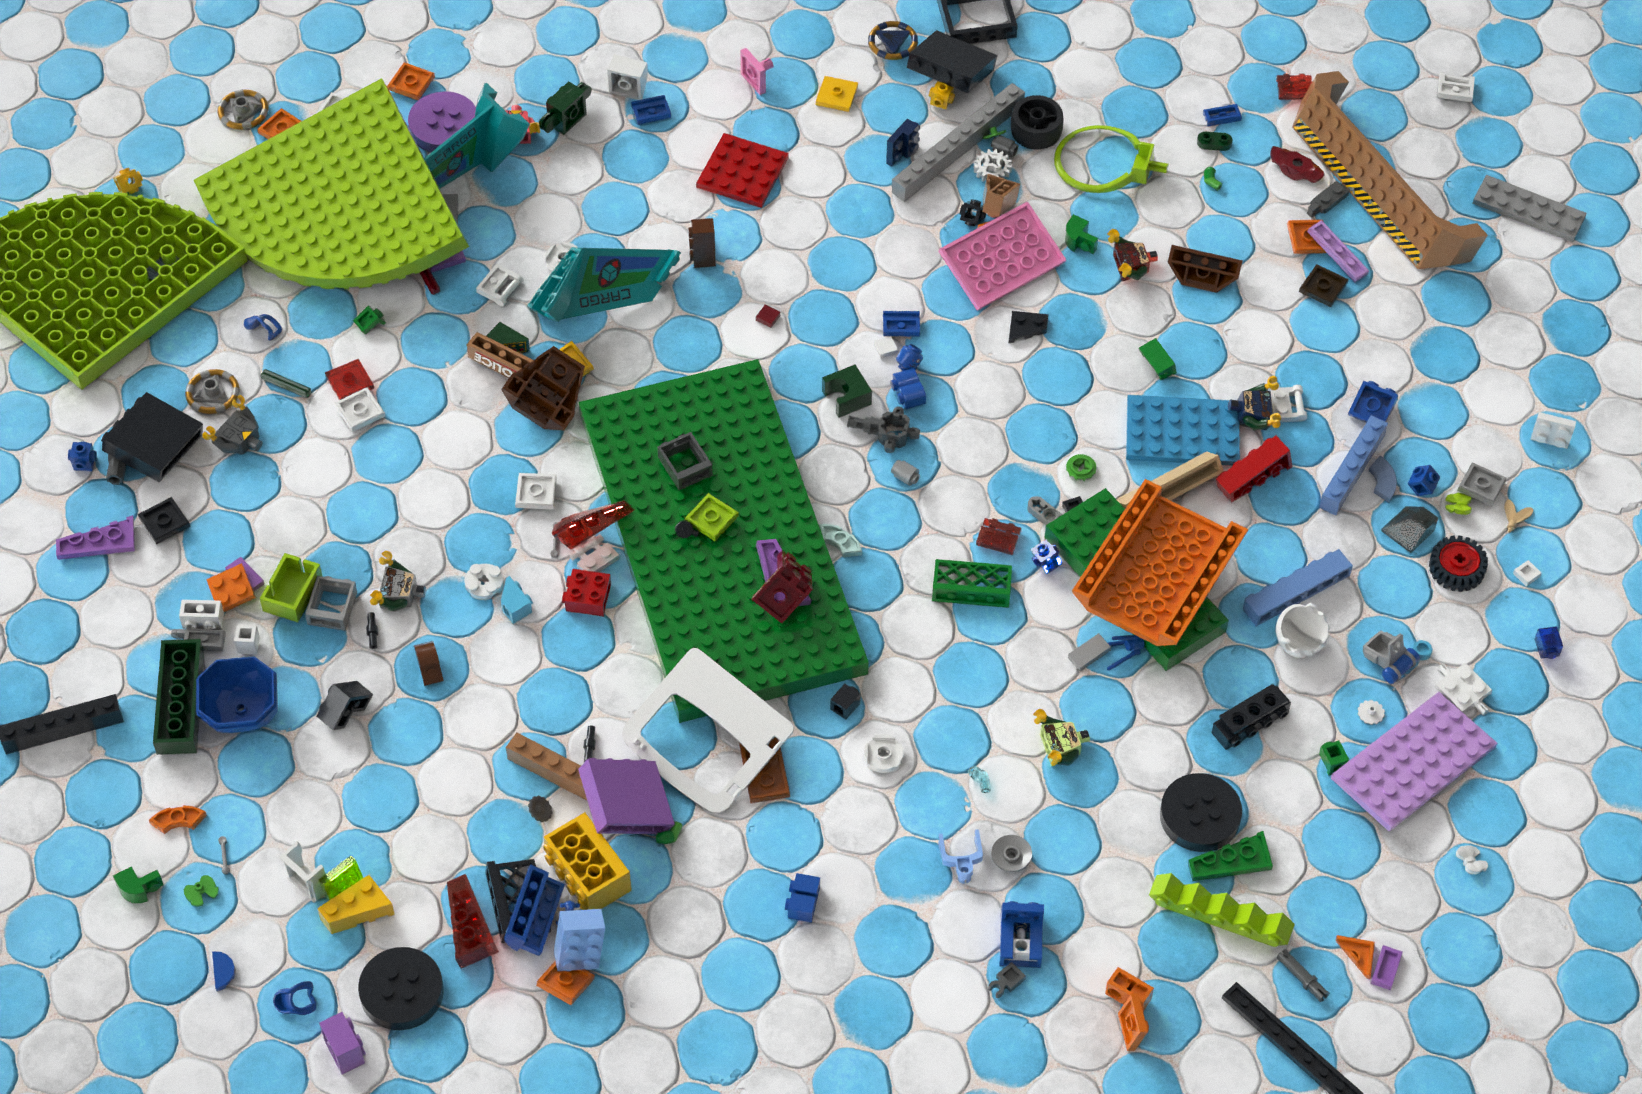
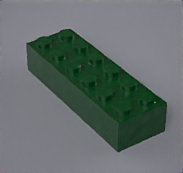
[153,639,204,755]

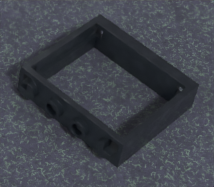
[937,0,1017,44]

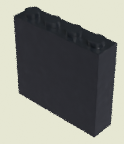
[907,30,998,93]
[101,392,203,482]

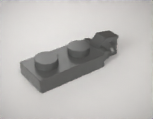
[1307,181,1350,217]

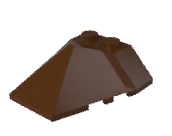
[501,346,585,431]

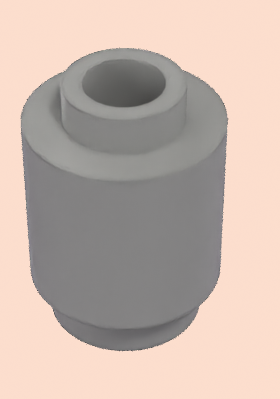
[891,460,920,486]

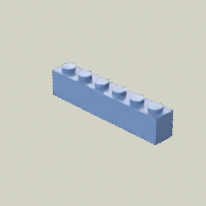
[1319,415,1388,515]
[1243,549,1353,626]

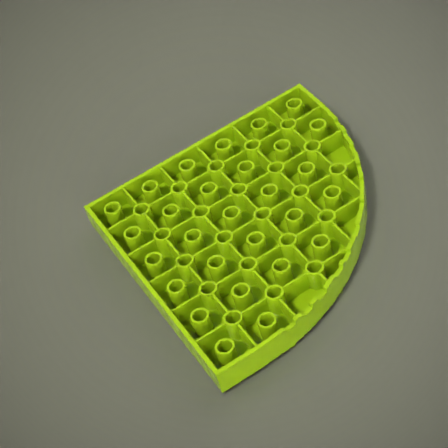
[193,78,469,289]
[0,192,247,390]

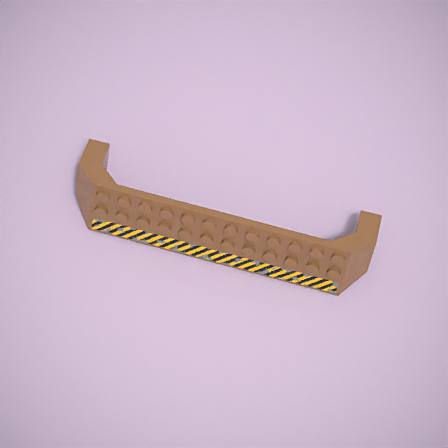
[1292,71,1488,269]

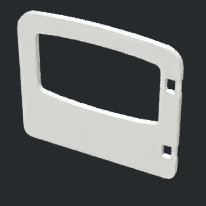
[622,648,794,814]

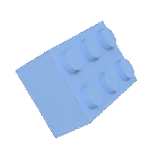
[554,909,605,971]

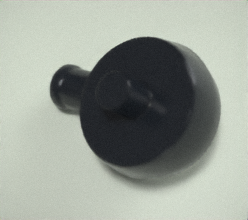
[675,520,699,539]

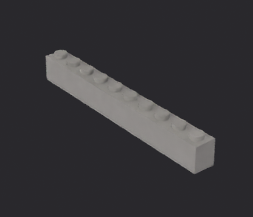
[892,83,1025,202]

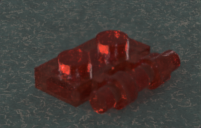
[1276,73,1312,100]
[976,518,1022,555]

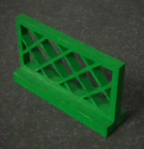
[932,559,1012,608]

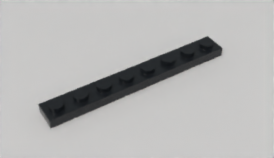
[1222,982,1364,1094]

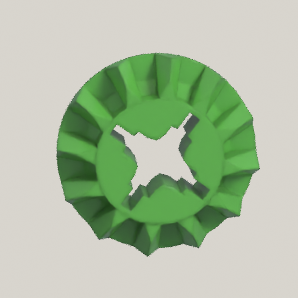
[1066,454,1096,481]

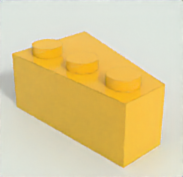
[317,875,395,934]

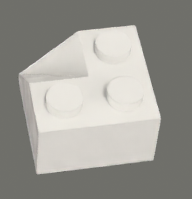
[607,54,648,100]

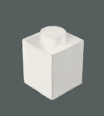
[234,625,260,654]

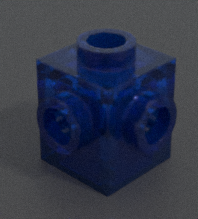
[1030,539,1063,574]

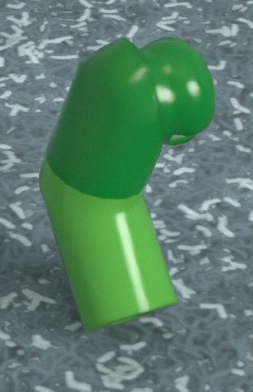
[1204,167,1222,191]
[655,821,683,844]

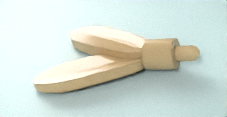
[1504,499,1533,533]

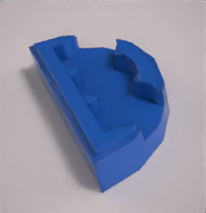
[212,951,236,992]

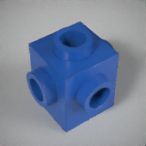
[68,441,97,471]
[1408,465,1440,496]

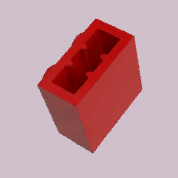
[562,569,611,617]

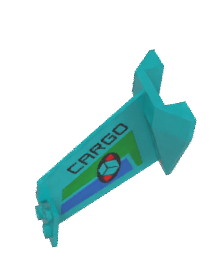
[424,83,530,189]
[527,247,681,322]

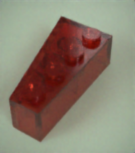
[447,874,499,969]

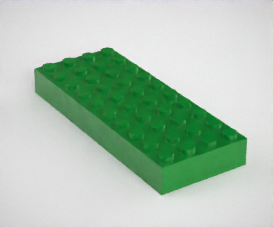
[1044,488,1229,671]

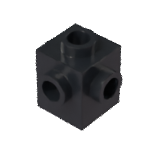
[959,199,986,226]

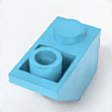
[501,576,533,624]

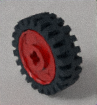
[1429,535,1488,592]

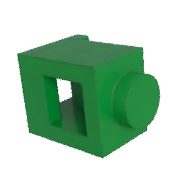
[1319,740,1349,776]

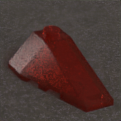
[552,500,634,550]

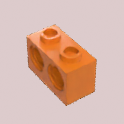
[1105,967,1154,1010]

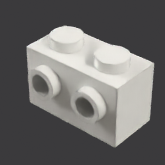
[179,600,224,630]

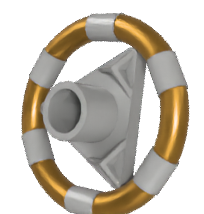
[217,89,269,130]
[185,369,240,414]

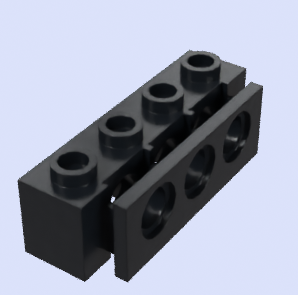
[1212,684,1291,750]

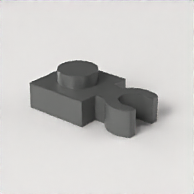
[988,962,1026,998]

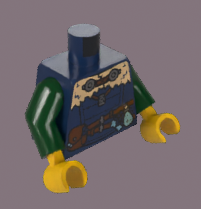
[1228,376,1281,430]

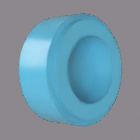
[1412,640,1433,660]

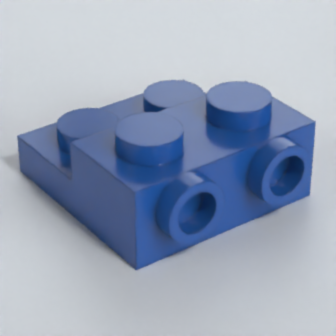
[1348,380,1398,423]

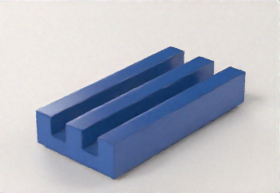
[1203,104,1242,126]

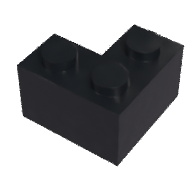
[316,681,373,730]

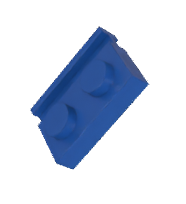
[631,95,671,125]
[883,311,920,337]

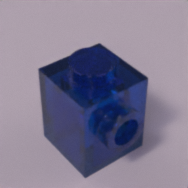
[1534,626,1563,659]

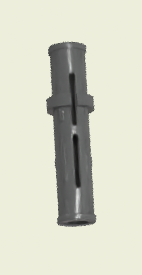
[1277,949,1330,1002]

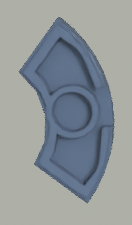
[1369,456,1397,502]

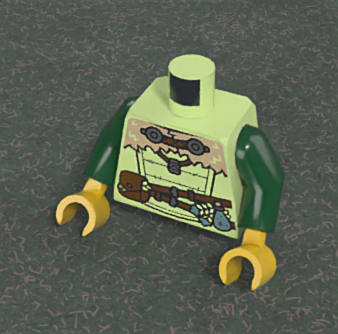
[1033,709,1090,767]

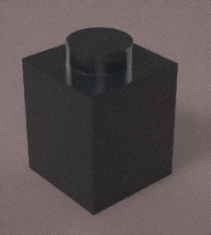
[830,683,861,719]

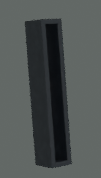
[0,694,124,754]

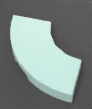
[819,524,862,557]

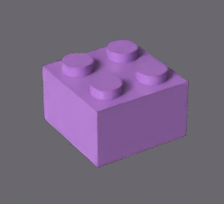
[319,1012,366,1075]

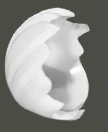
[1276,603,1330,658]

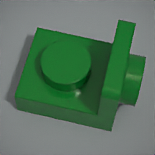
[353,305,386,334]

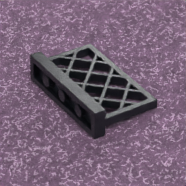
[485,859,551,943]

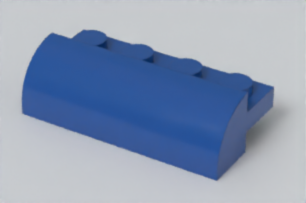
[504,864,565,956]

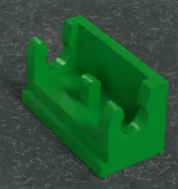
[1139,338,1177,380]

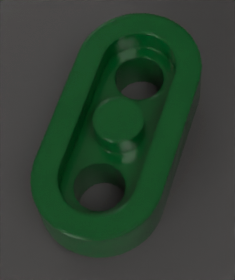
[1197,131,1233,151]

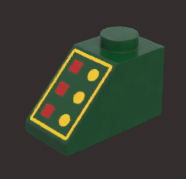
[486,322,530,353]

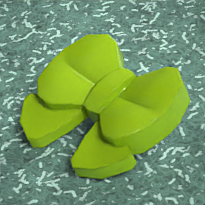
[1445,493,1472,515]

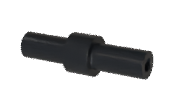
[366,612,378,649]
[583,725,596,763]

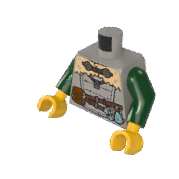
[370,551,426,612]

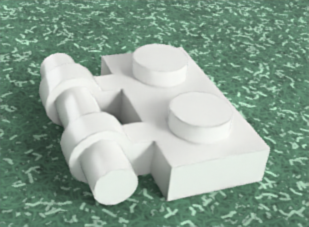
[569,534,619,572]

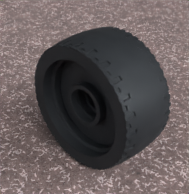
[1011,95,1064,150]

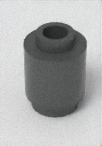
[991,135,1019,158]

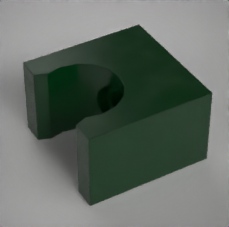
[822,364,872,418]

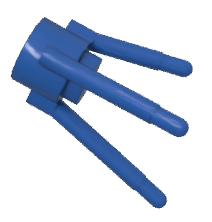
[1107,635,1145,670]

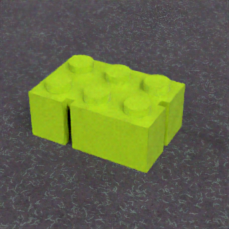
[260,553,323,622]

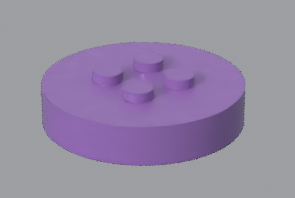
[408,91,476,152]

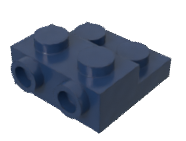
[886,119,920,166]

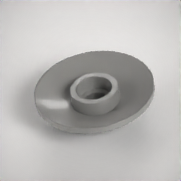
[991,835,1032,872]

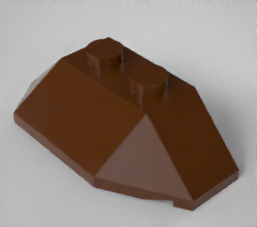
[1168,245,1243,293]

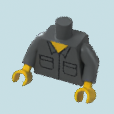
[202,395,263,455]

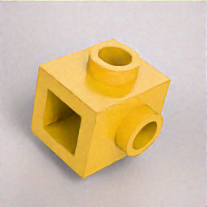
[929,81,955,109]
[113,167,143,194]

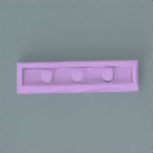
[1307,220,1369,282]

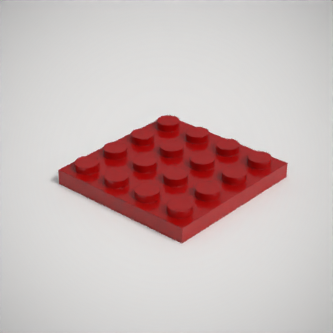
[696,133,789,208]

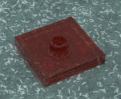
[325,358,374,400]

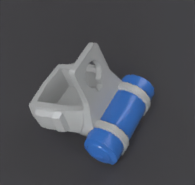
[1363,631,1420,684]

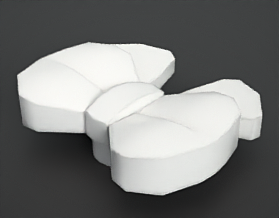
[1456,845,1488,875]

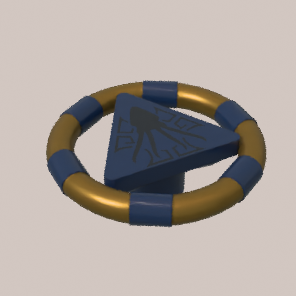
[868,21,918,60]

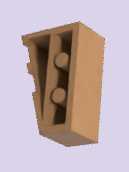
[982,174,1020,218]

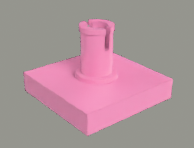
[740,48,774,95]

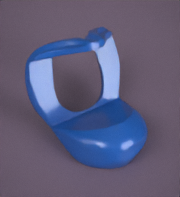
[244,314,282,341]
[273,981,316,1015]

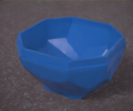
[196,656,278,733]

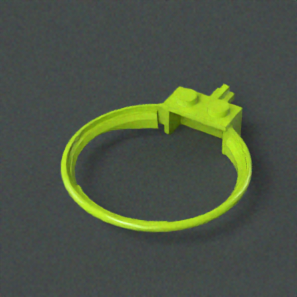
[1054,125,1169,193]

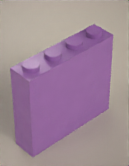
[578,758,675,834]

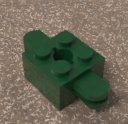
[539,81,592,135]

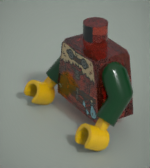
[1107,229,1158,281]

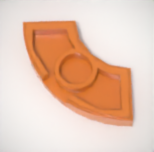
[149,805,207,834]

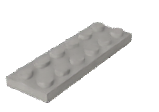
[1472,175,1587,242]

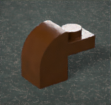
[414,641,444,686]

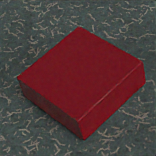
[755,305,781,328]

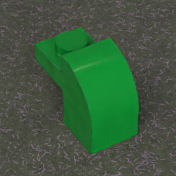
[1065,214,1098,254]
[113,866,164,903]

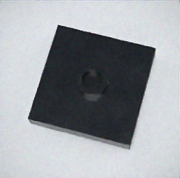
[138,497,190,544]

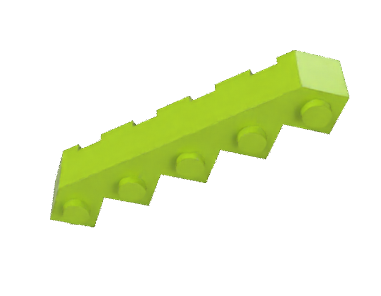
[1149,873,1295,947]

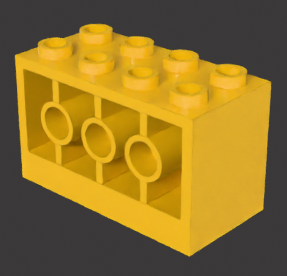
[543,812,631,910]

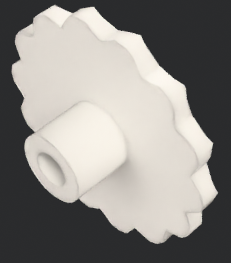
[1357,700,1385,725]

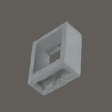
[305,576,357,631]

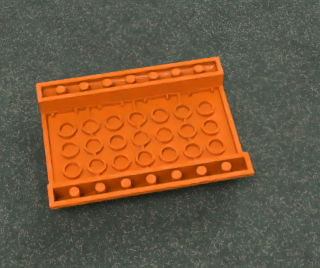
[1072,479,1248,646]

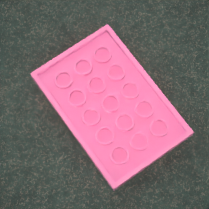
[938,201,1066,311]

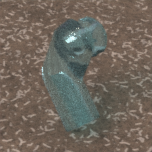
[968,766,991,793]

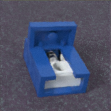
[999,901,1044,968]

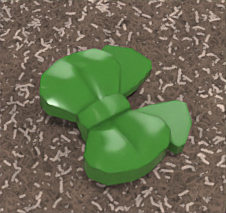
[183,875,219,907]

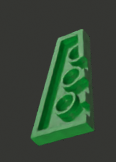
[1188,831,1273,881]

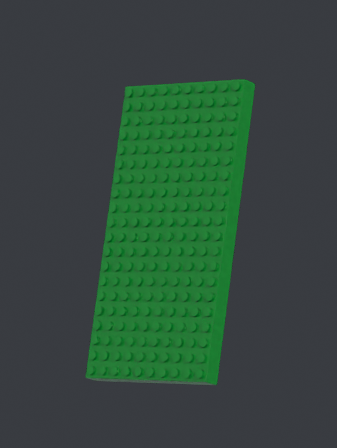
[579,359,869,723]

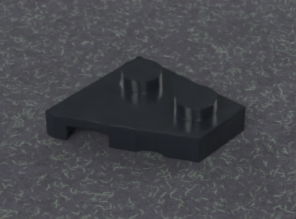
[1008,311,1048,343]

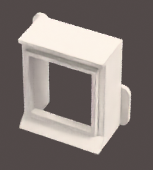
[279,839,333,903]

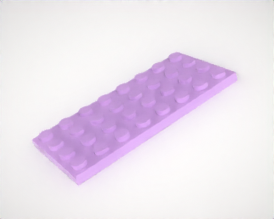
[1331,692,1498,832]

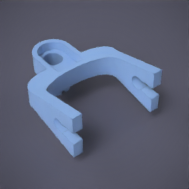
[938,829,983,884]

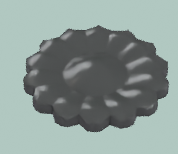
[528,796,553,822]

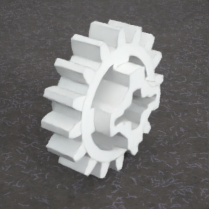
[973,149,1012,182]

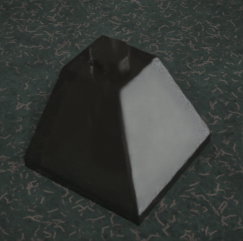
[1381,506,1438,553]

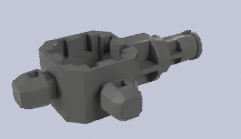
[847,406,921,453]

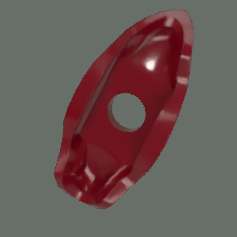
[1270,146,1325,183]

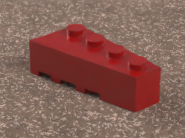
[1216,435,1293,503]

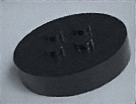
[1160,773,1242,852]
[358,947,444,1030]

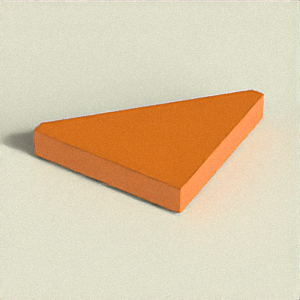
[1336,935,1375,979]

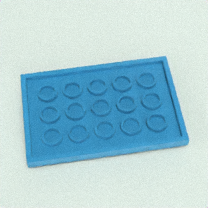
[1126,395,1240,466]

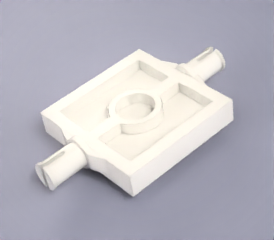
[1435,663,1492,716]

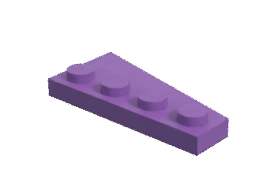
[56,515,135,560]
[756,539,811,606]

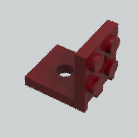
[752,550,813,623]

